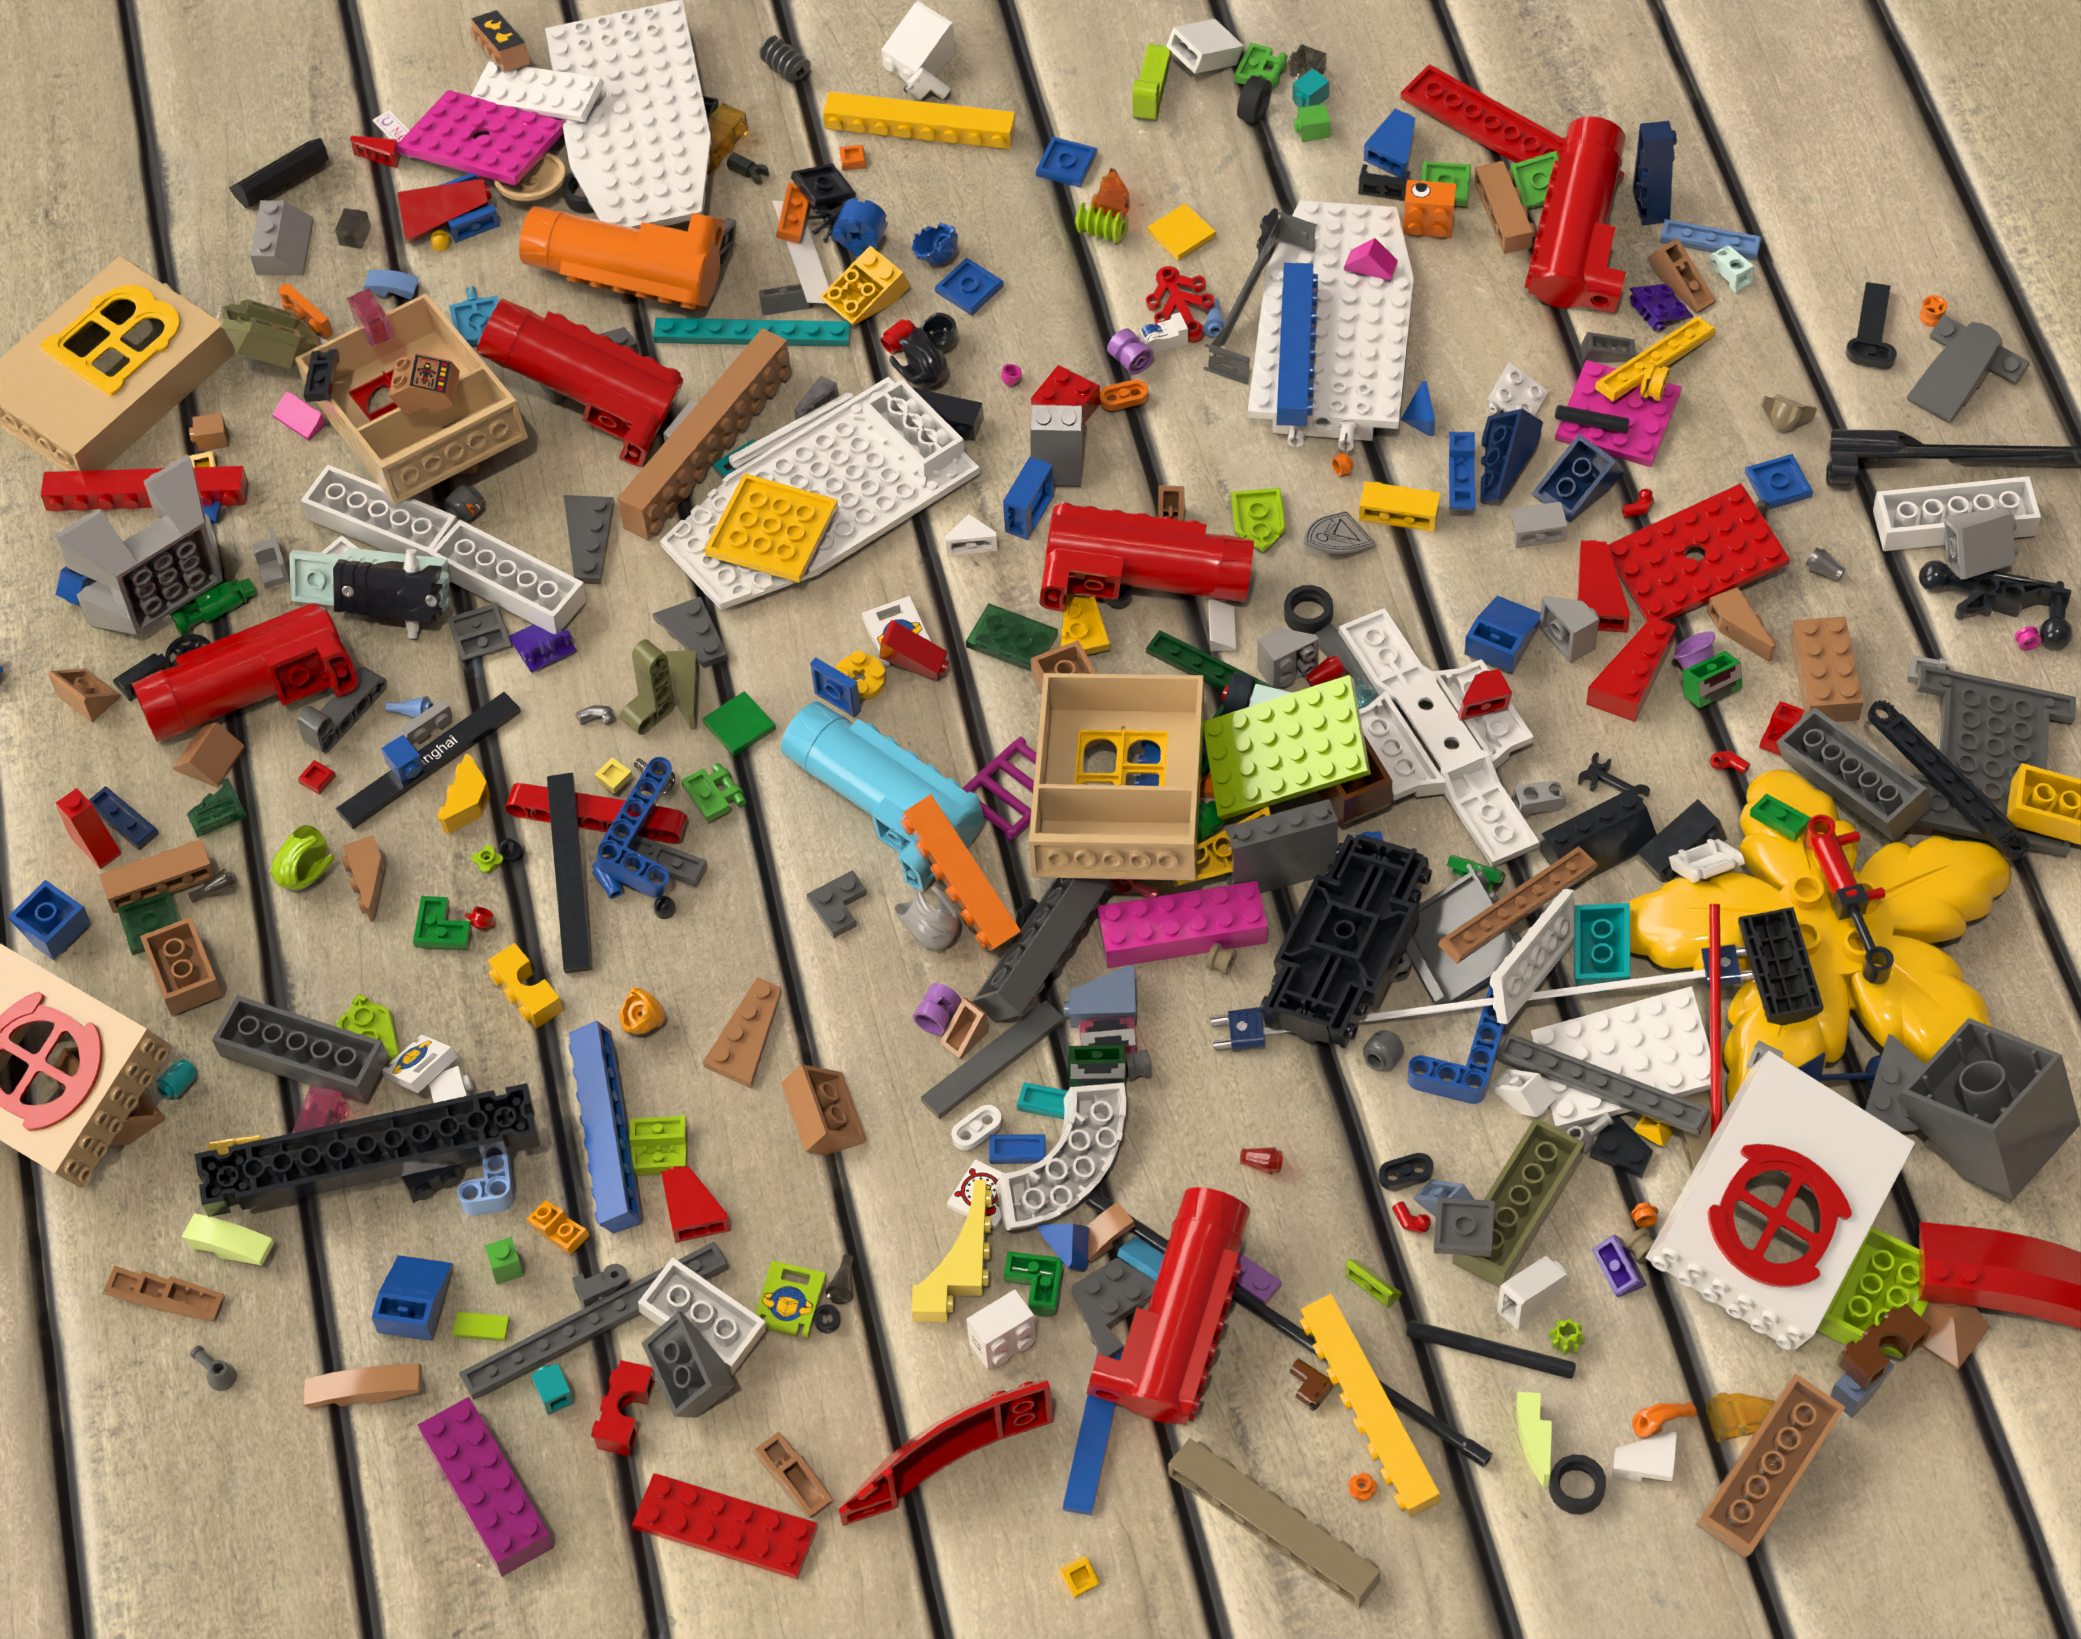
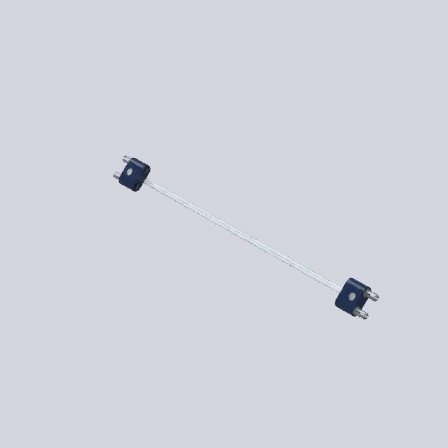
[1210,944,1755,1051]

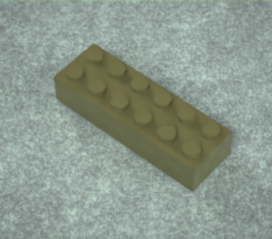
[1452,1118,1585,1288]

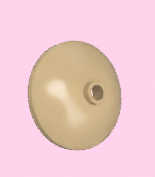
[494,153,566,202]

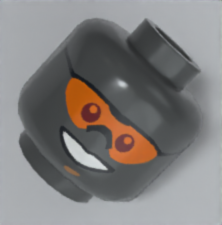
[446,485,484,522]

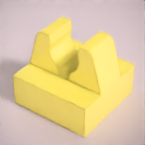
[594,757,633,794]

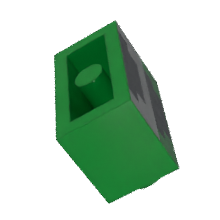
[1682,651,1743,708]

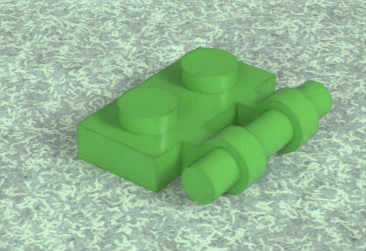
[1234,42,1288,89]
[681,763,746,823]

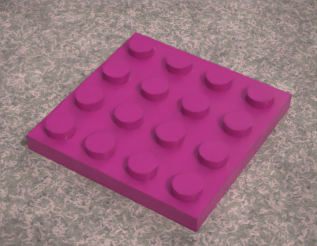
[1555,360,1682,467]

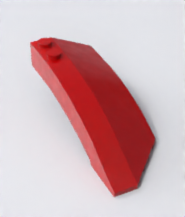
[1919,1222,2081,1329]
[839,1380,1053,1526]

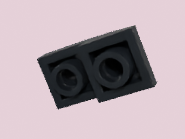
[1256,208,1278,263]

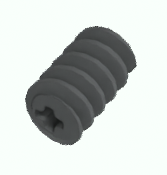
[759,35,811,83]

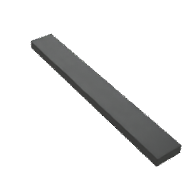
[1496,1033,1711,1136]

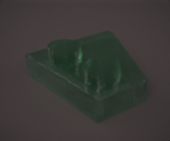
[187,778,247,838]

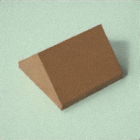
[48,668,121,723]
[173,722,245,788]

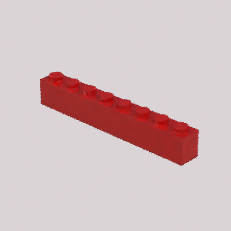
[40,466,248,512]

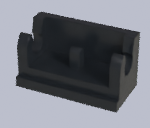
[1358,164,1411,201]

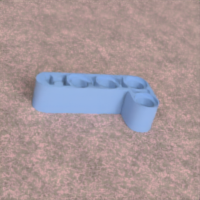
[457,1147,514,1215]

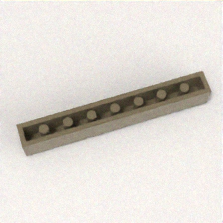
[1168,1438,1381,1609]

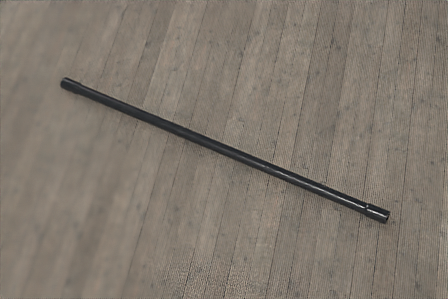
[1086,1190,1493,1468]

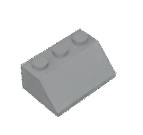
[250,201,313,275]

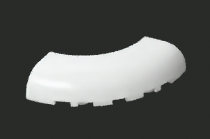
[996,1083,1126,1231]

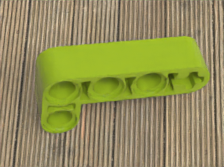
[1132,44,1172,120]

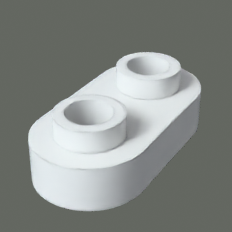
[952,1105,1002,1151]

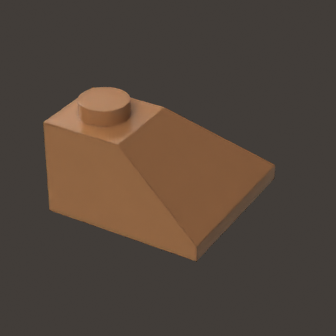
[1920,1302,1990,1371]

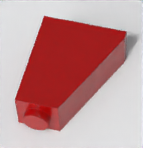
[879,620,950,681]
[55,788,121,870]
[661,1166,730,1243]

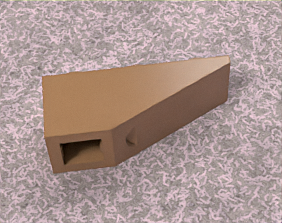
[1707,587,1776,662]
[341,835,385,922]

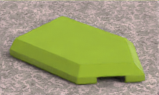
[1230,488,1286,553]
[336,993,400,1063]

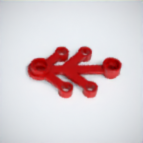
[1145,266,1215,343]

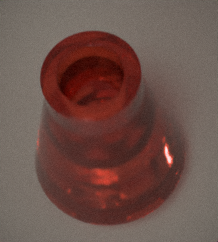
[1240,1147,1283,1175]

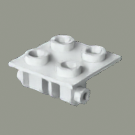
[1488,362,1549,416]

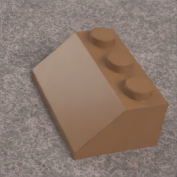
[781,1064,867,1155]

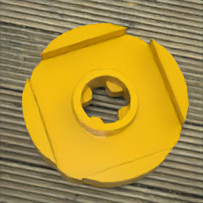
[835,651,886,701]

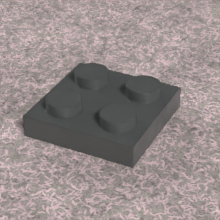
[1434,1197,1495,1257]

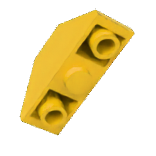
[438,754,490,834]

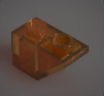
[1091,168,1130,220]

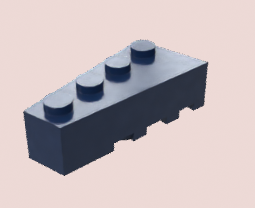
[1632,120,1677,226]

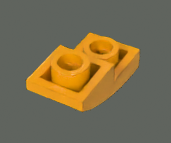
[526,1200,590,1255]

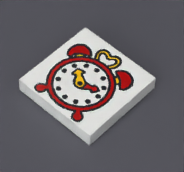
[947,1160,1004,1231]

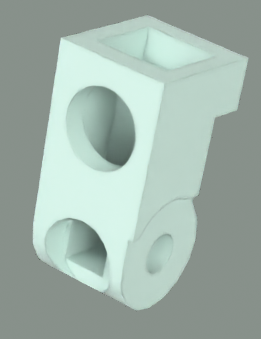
[1709,246,1754,293]

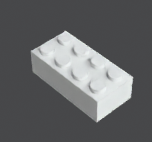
[638,1257,766,1376]

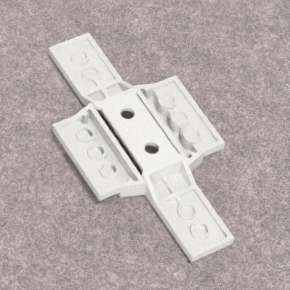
[1338,608,1540,867]

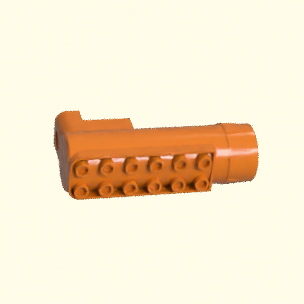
[519,206,726,311]

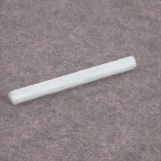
[729,393,854,469]

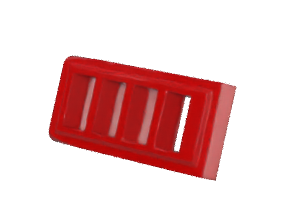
[350,136,401,168]

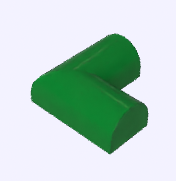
[1003,1251,1064,1317]

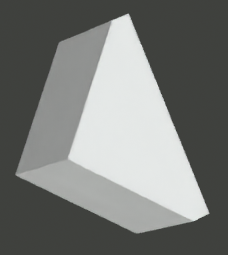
[945,514,997,556]

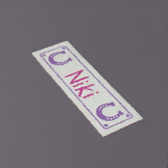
[372,110,414,159]

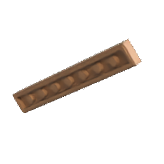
[1438,846,1598,964]

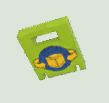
[755,1260,827,1339]

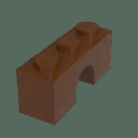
[1839,1303,1931,1391]

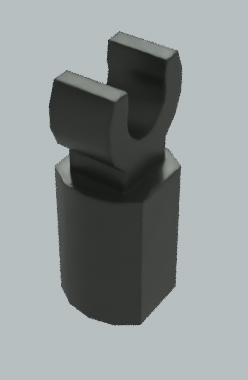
[727,152,769,184]

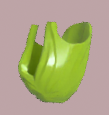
[270,825,335,890]

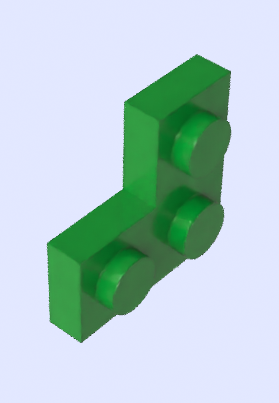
[413,896,472,950]

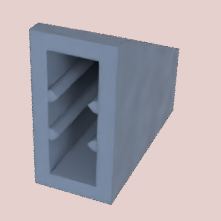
[1064,965,1136,1028]

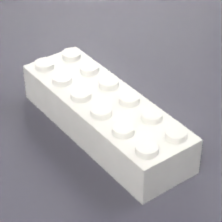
[301,464,458,557]
[1873,476,2041,551]
[429,520,587,634]

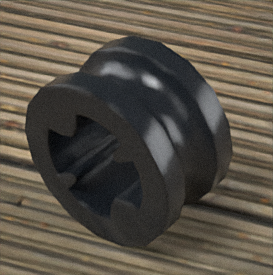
[814,1304,840,1334]

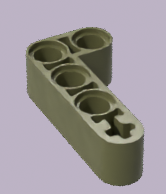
[620,639,674,735]

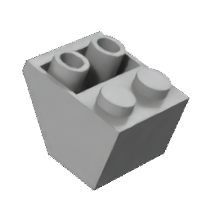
[1257,628,1319,689]

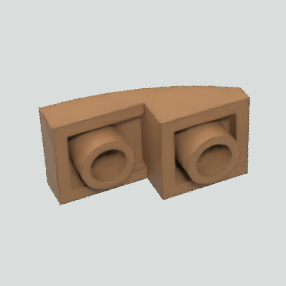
[1087,1202,1135,1263]

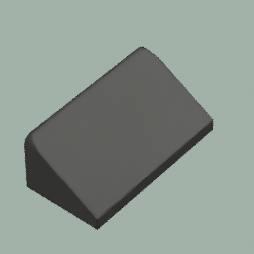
[758,284,810,315]

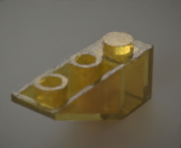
[707,103,748,175]

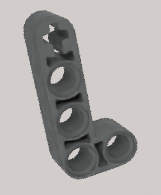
[297,667,387,753]

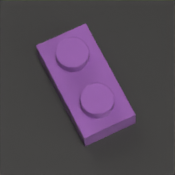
[1236,1252,1282,1305]

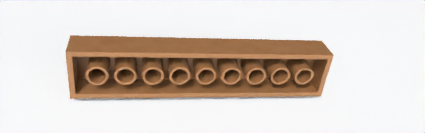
[618,328,791,541]

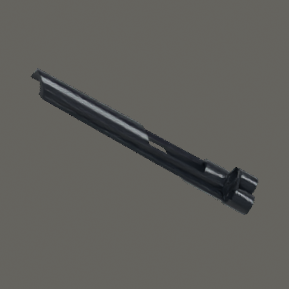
[1826,429,2081,486]

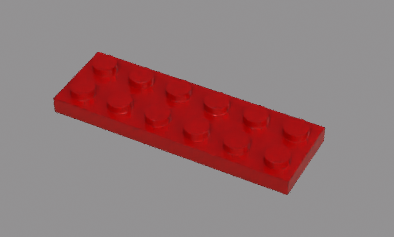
[632,1473,818,1580]

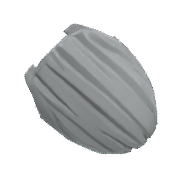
[894,886,960,950]

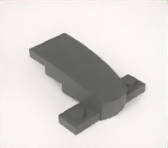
[1907,314,2030,424]

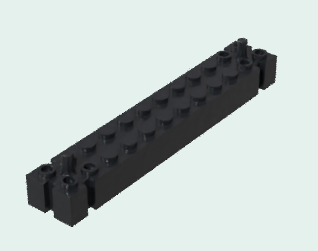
[195,1083,541,1217]

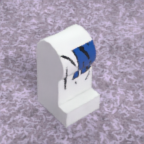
[1138,312,1188,353]

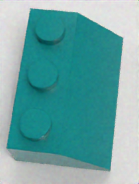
[1575,903,1631,993]

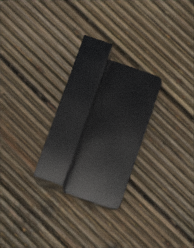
[113,653,170,702]

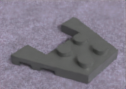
[1071,1258,1156,1358]

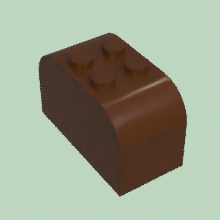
[1316,733,1393,826]

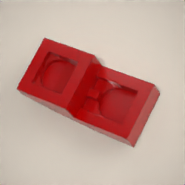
[1759,701,1804,756]

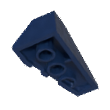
[1480,408,1543,504]

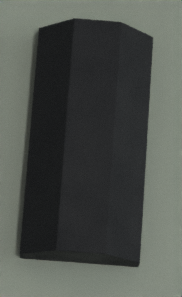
[229,138,329,208]
[1738,907,1824,1025]

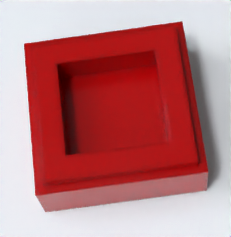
[298,760,336,795]

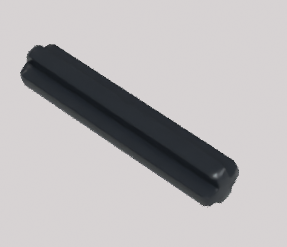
[1555,405,1630,433]

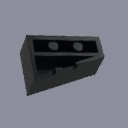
[1637,799,1727,883]

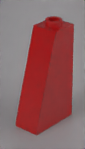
[397,179,491,244]
[1577,540,1630,633]

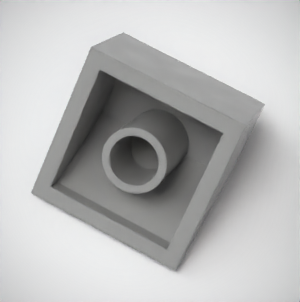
[1539,596,1599,663]

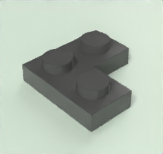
[806,870,867,939]

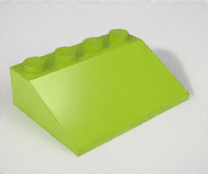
[1816,1226,1929,1358]

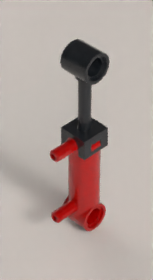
[1805,814,1894,984]

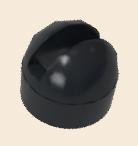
[500,838,521,861]
[653,895,676,919]

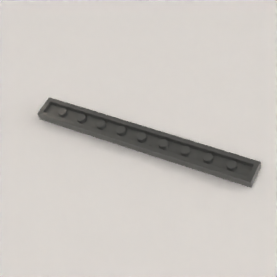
[459,1242,728,1400]

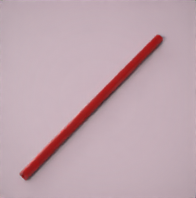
[1709,904,1722,1138]

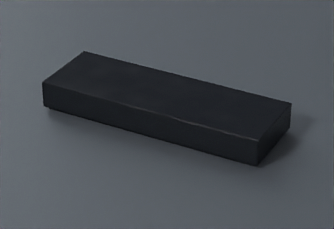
[1857,282,1891,342]

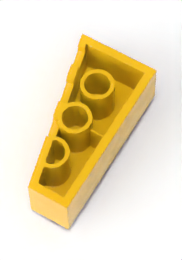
[1173,806,1270,887]

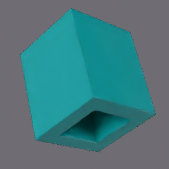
[1292,69,1330,107]
[531,1363,574,1415]

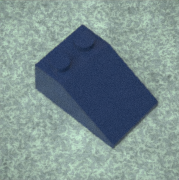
[1531,434,1625,522]

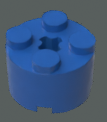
[832,198,888,256]

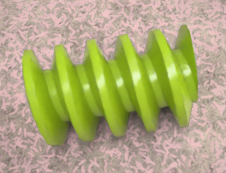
[1075,202,1129,244]

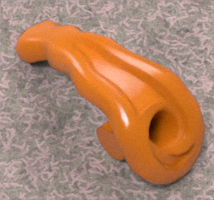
[1632,1402,1697,1438]

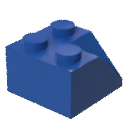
[8,880,91,960]

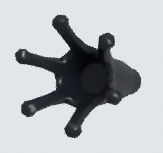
[808,201,859,243]

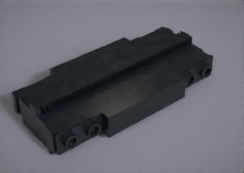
[1260,834,1432,1049]

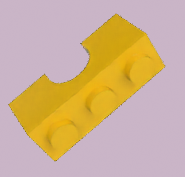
[488,943,563,1029]

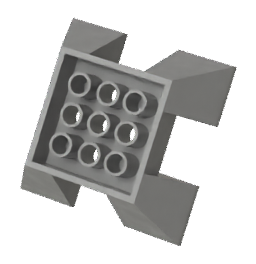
[55,454,223,635]

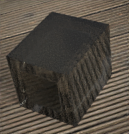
[335,208,371,249]

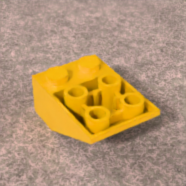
[820,246,911,326]

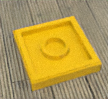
[1147,203,1216,261]

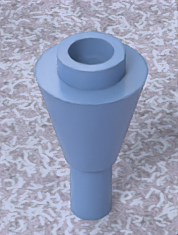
[1203,298,1225,337]
[385,696,434,718]

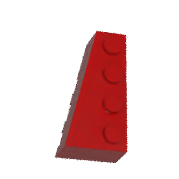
[1586,617,1676,722]

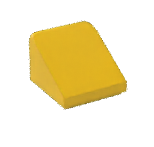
[189,451,217,467]
[1634,1115,1674,1146]
[1058,1556,1100,1598]

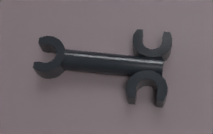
[1578,752,1650,802]

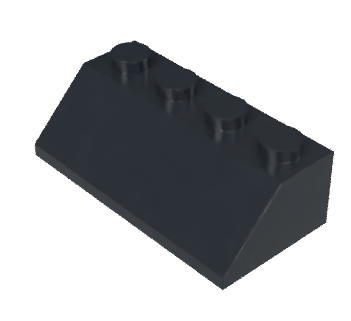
[1539,788,1657,890]

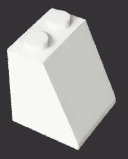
[881,1,955,83]

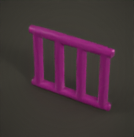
[962,736,1037,841]

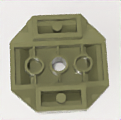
[219,299,320,369]

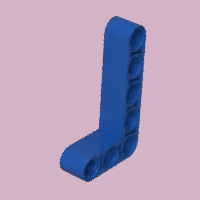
[596,757,672,897]
[1407,986,1507,1104]

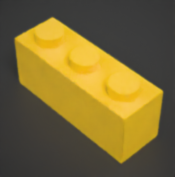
[1359,481,1440,532]

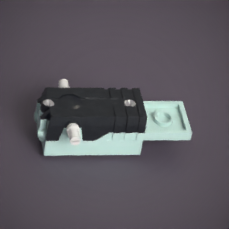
[290,548,451,639]

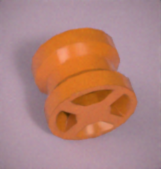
[1920,295,1947,327]

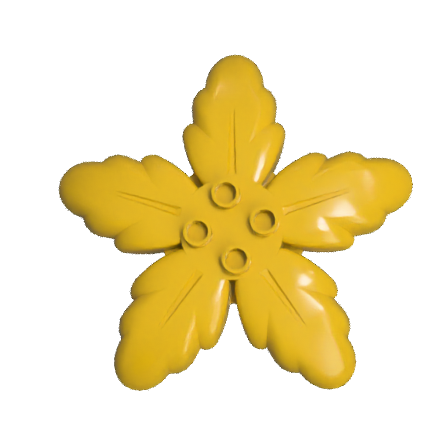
[1625,769,2012,1104]

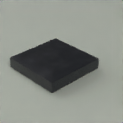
[791,163,856,208]

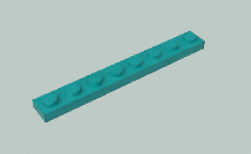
[653,318,851,347]

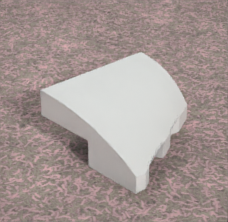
[1612,1432,1677,1482]

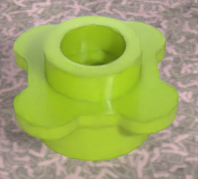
[471,845,503,873]

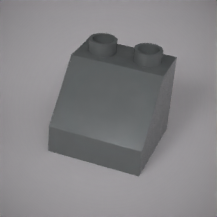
[1901,1018,2080,1200]

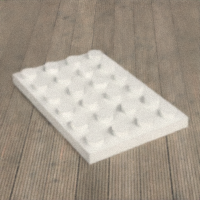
[1531,986,1711,1130]

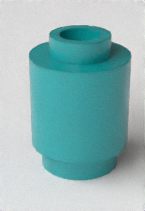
[157,1058,197,1099]

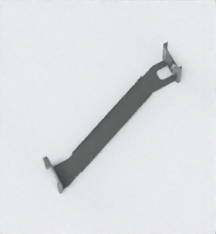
[1203,212,1317,384]

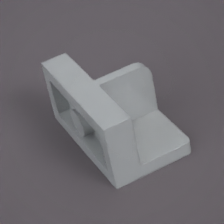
[1511,502,1567,548]
[252,526,290,589]

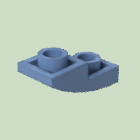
[363,270,419,300]

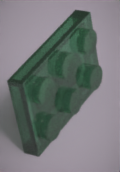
[966,603,1058,671]

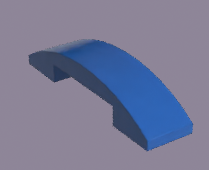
[1449,432,1476,510]

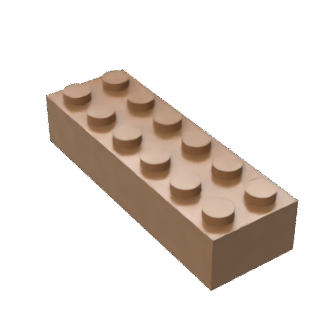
[1695,1373,1846,1558]

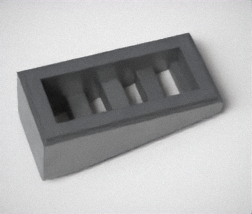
[1581,332,1636,362]
[794,376,839,420]

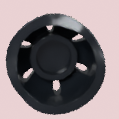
[920,312,958,352]

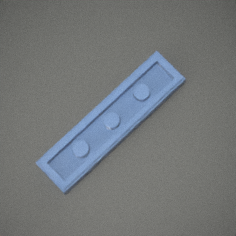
[1660,219,1762,260]

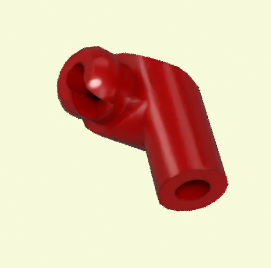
[1621,489,1654,518]
[1710,750,1751,775]
[1392,1201,1431,1234]

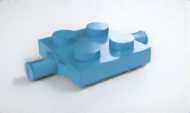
[449,286,498,347]

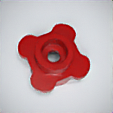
[465,906,496,930]

